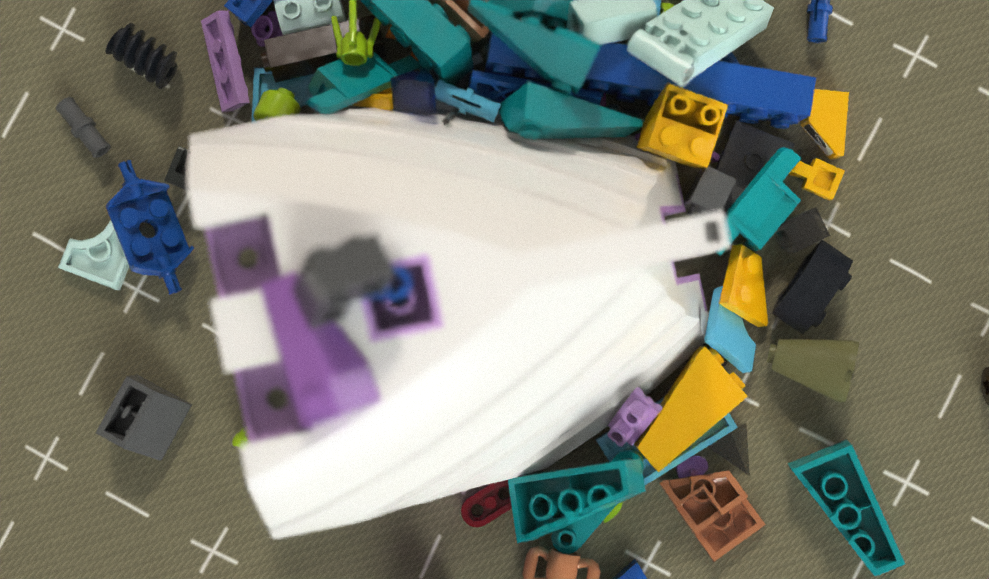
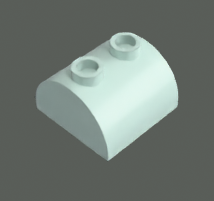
[273,0,347,35]

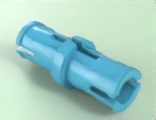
[432,79,501,123]

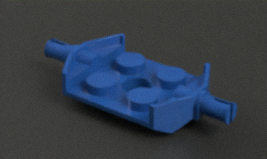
[105,160,194,295]

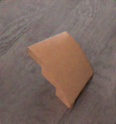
[659,470,766,562]

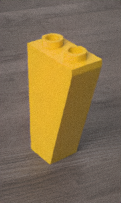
[634,346,748,472]

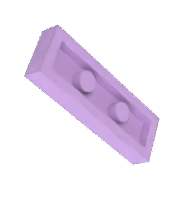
[201,10,250,112]

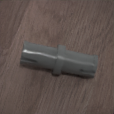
[56,97,111,158]

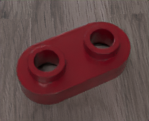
[461,480,512,527]

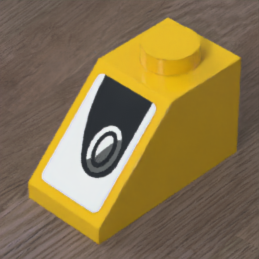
[800,89,849,159]

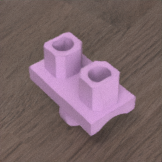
[607,387,663,447]

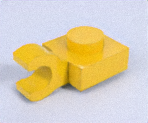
[788,158,845,200]

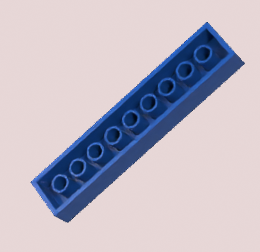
[484,32,816,129]

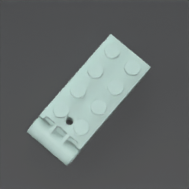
[627,0,774,86]

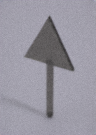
[708,423,750,476]

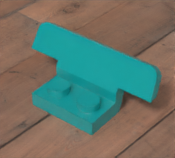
[306,51,420,114]
[716,147,801,256]

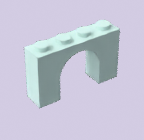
[566,0,657,44]

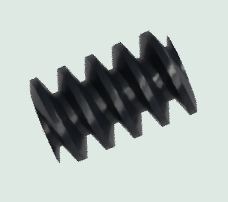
[105,23,178,89]

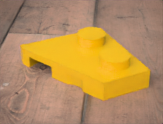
[719,244,768,327]

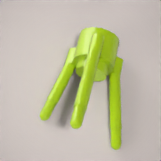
[331,0,381,66]

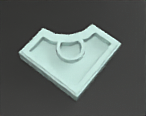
[58,220,142,290]

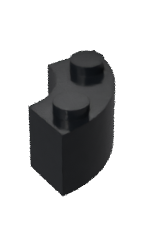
[772,239,853,335]

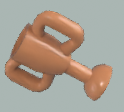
[522,546,600,579]

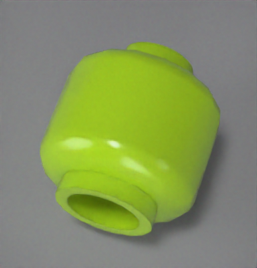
[253,87,301,121]

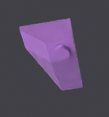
[260,272,382,429]

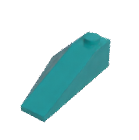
[468,0,601,95]
[498,82,643,140]

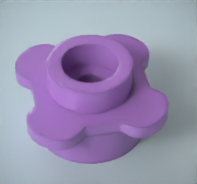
[251,11,283,47]

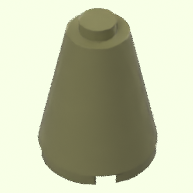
[767,339,859,403]

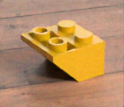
[636,83,728,168]

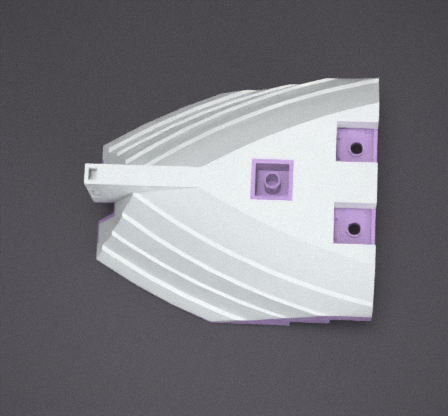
[187,97,731,539]

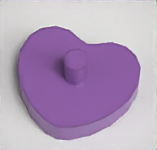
[676,455,708,478]

